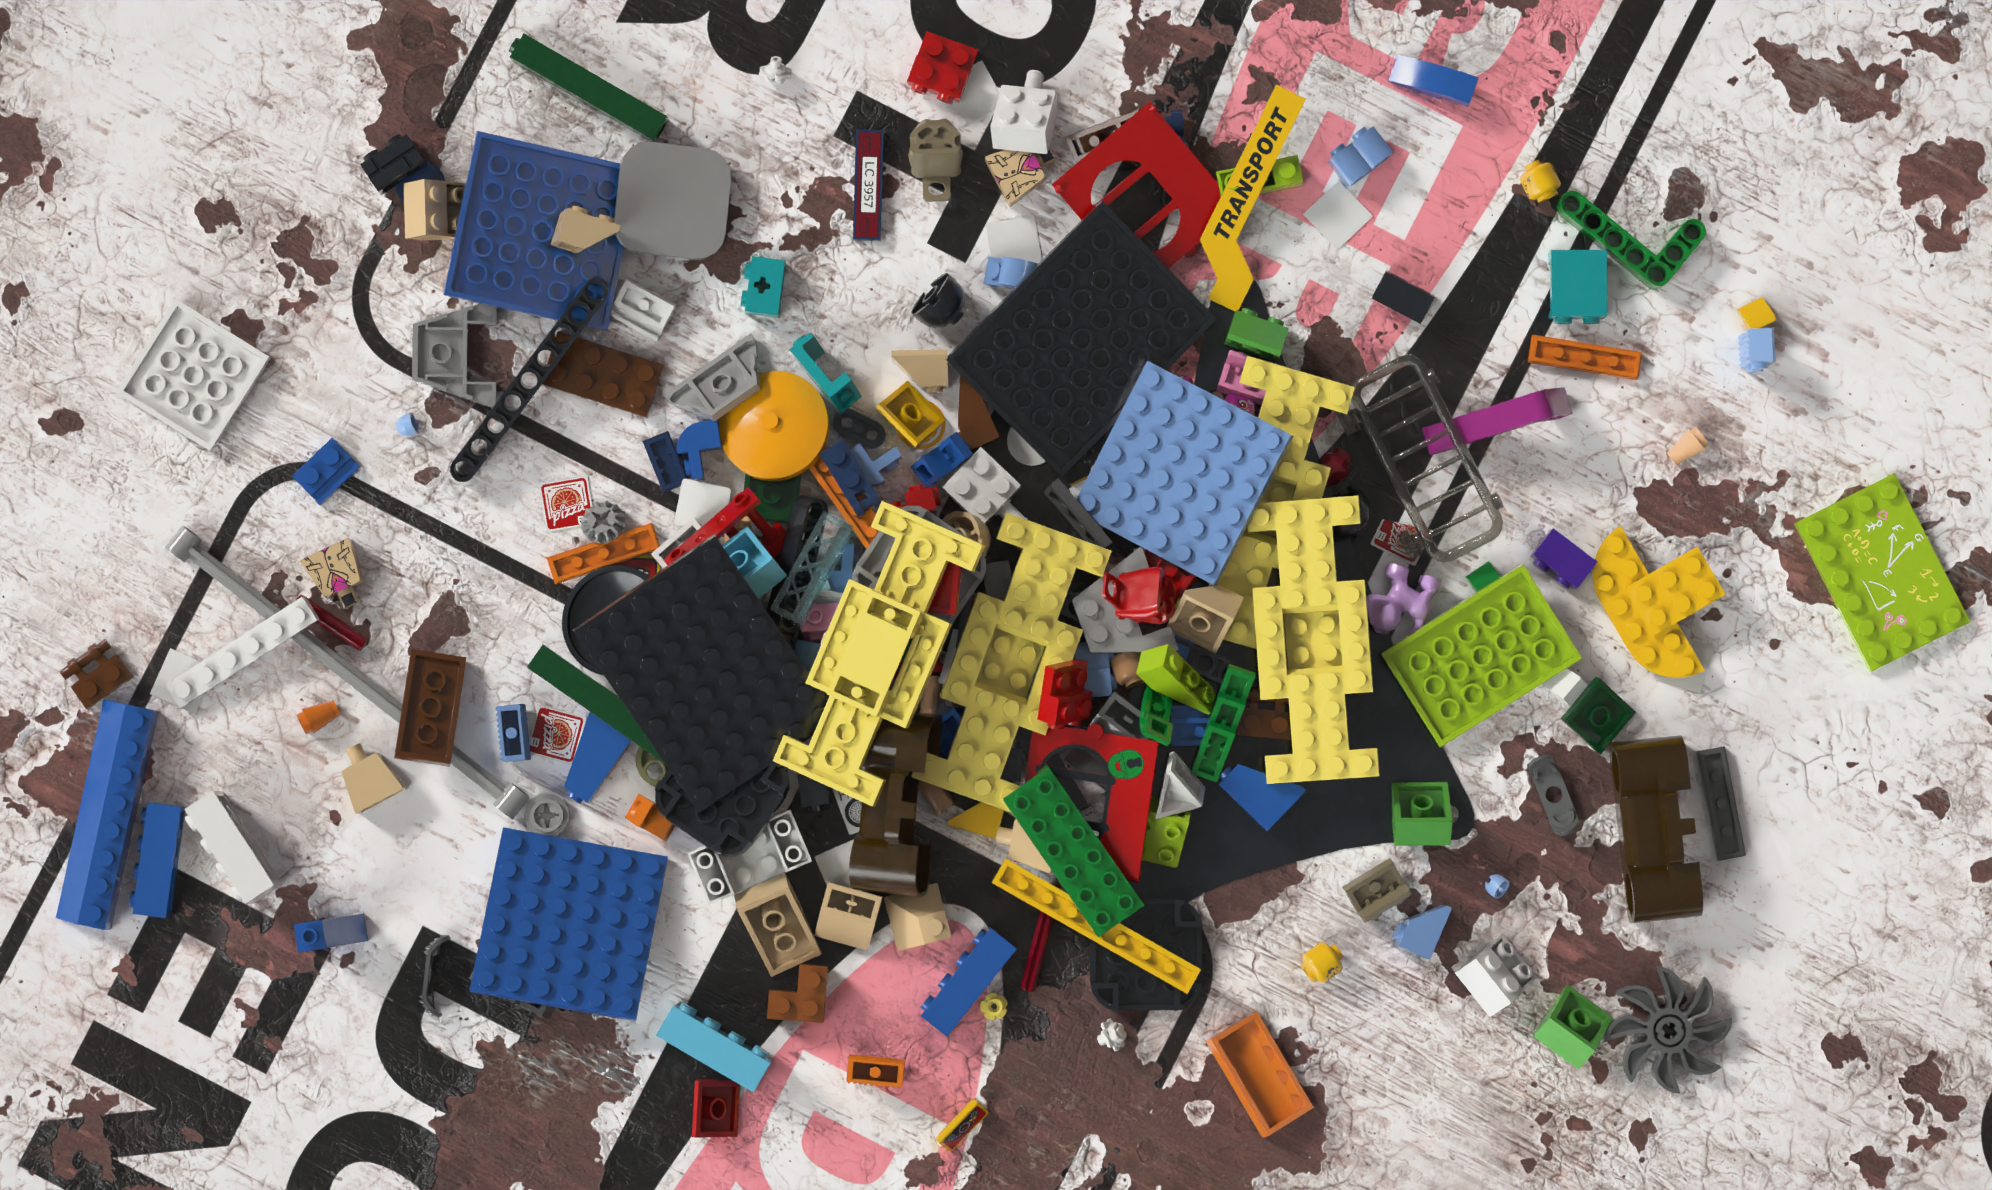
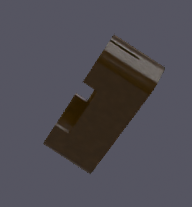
[849,712,943,897]
[1609,735,1703,923]

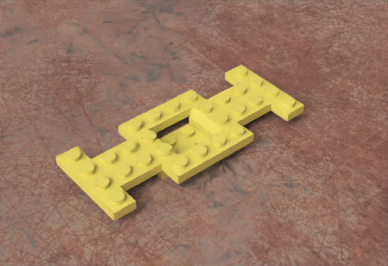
[1175,356,1355,649]
[1248,496,1380,784]
[773,501,985,806]
[911,513,1112,812]

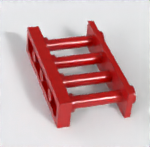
[663,487,786,565]

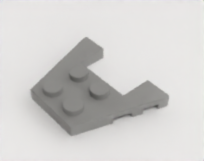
[412,304,497,408]
[1072,547,1179,653]

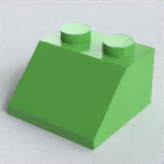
[1224,308,1289,362]
[1392,782,1452,846]
[1533,985,1613,1069]

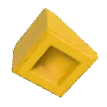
[1737,297,1777,330]

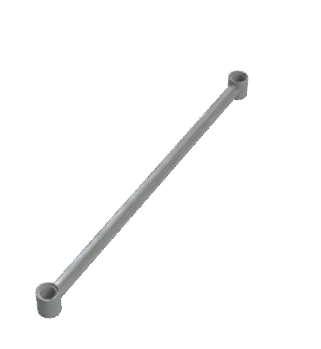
[165,525,530,819]

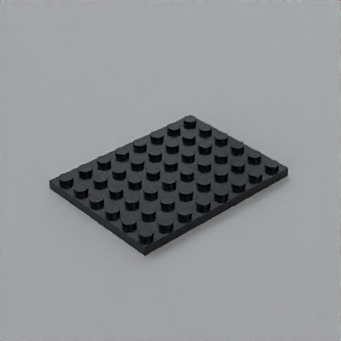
[945,201,1217,477]
[573,534,827,813]

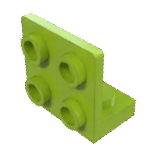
[1142,796,1191,868]

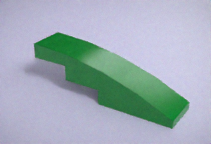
[1191,664,1255,782]

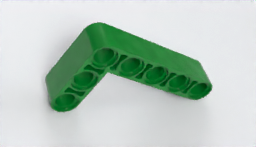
[1557,191,1706,289]

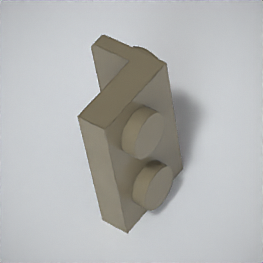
[1342,858,1412,923]

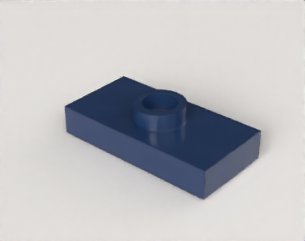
[642,431,688,493]

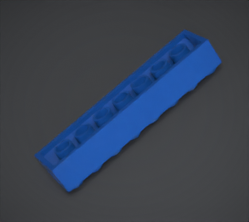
[56,700,159,930]

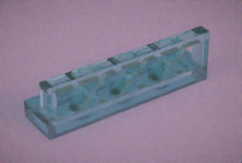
[770,511,854,629]

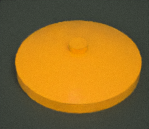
[719,371,830,481]

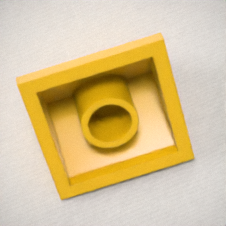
[876,381,946,450]

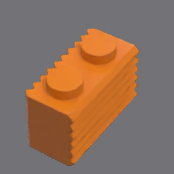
[846,1054,905,1089]

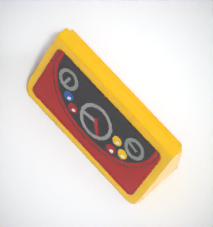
[936,1098,988,1151]

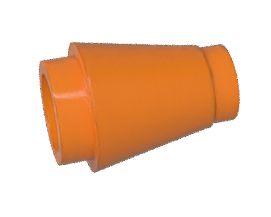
[296,700,340,734]

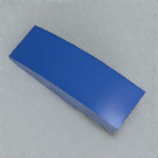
[1388,55,1479,107]

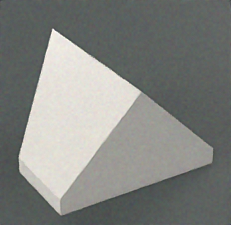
[1156,751,1205,819]

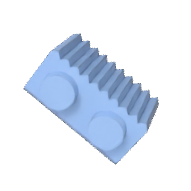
[1738,328,1776,373]

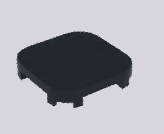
[655,762,790,857]
[1090,898,1203,1011]

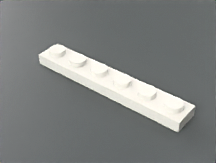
[165,596,320,709]

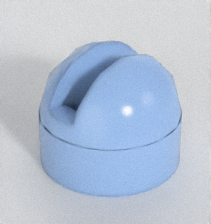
[396,413,419,437]
[1485,874,1510,899]

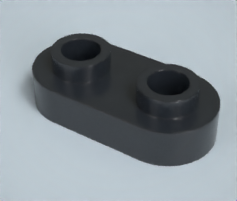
[833,408,886,449]

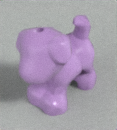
[1366,563,1441,635]

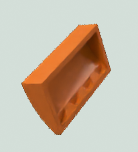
[1205,1011,1314,1138]

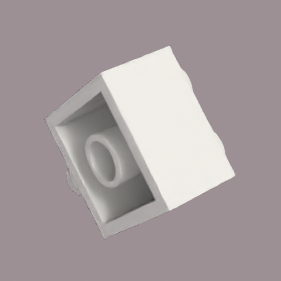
[990,70,1058,154]
[942,447,1028,524]

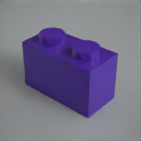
[1530,528,1597,590]

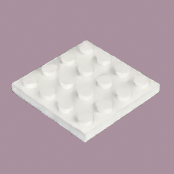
[116,299,271,452]

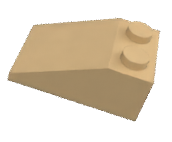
[734,872,822,977]

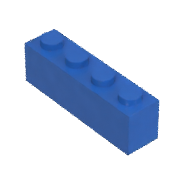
[129,802,186,918]
[920,927,1017,1037]

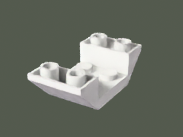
[687,810,812,905]

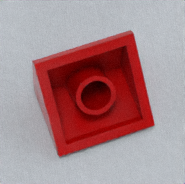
[692,1078,740,1138]

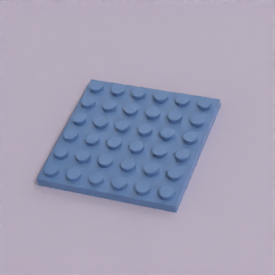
[1077,361,1293,586]

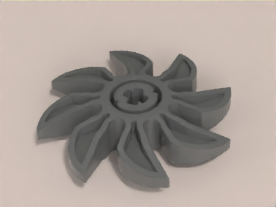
[1604,966,1732,1094]

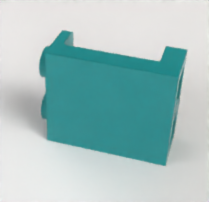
[1548,250,1607,324]
[789,333,862,414]

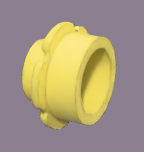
[980,993,1008,1020]

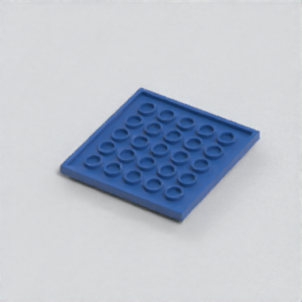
[443,131,624,331]
[469,827,668,1022]

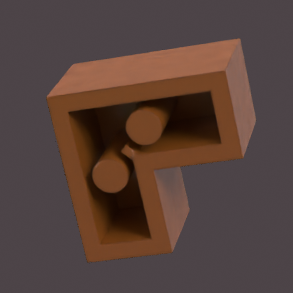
[767,964,828,1023]

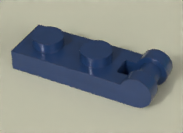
[819,439,881,518]

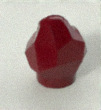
[1318,448,1352,487]

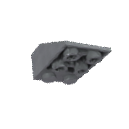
[1064,692,1150,792]

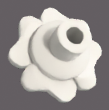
[759,56,792,86]
[1097,1018,1127,1051]

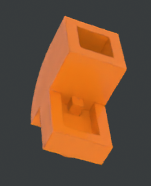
[625,793,675,841]

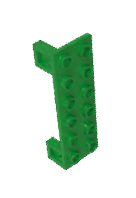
[1003,765,1144,937]

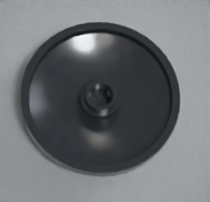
[562,565,650,676]

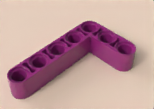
[1422,387,1573,455]

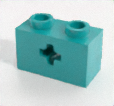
[741,256,786,318]

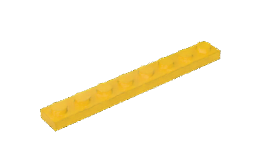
[992,858,1201,994]

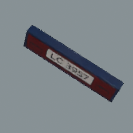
[853,129,884,241]

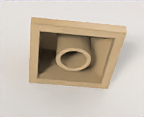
[891,349,948,394]
[1167,585,1244,654]
[883,883,952,951]

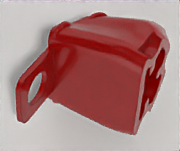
[1102,567,1177,624]

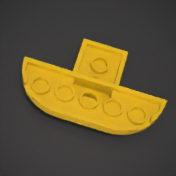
[1593,526,1726,678]

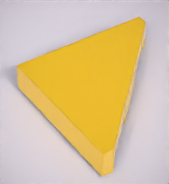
[947,802,1004,839]

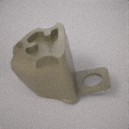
[908,119,963,202]

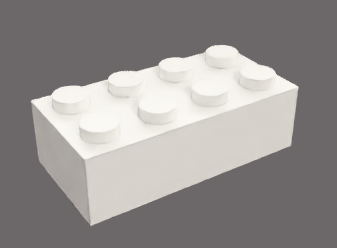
[184,791,283,904]

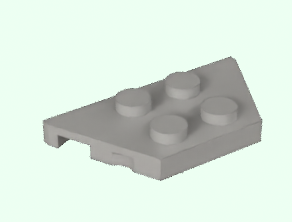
[664,333,760,421]

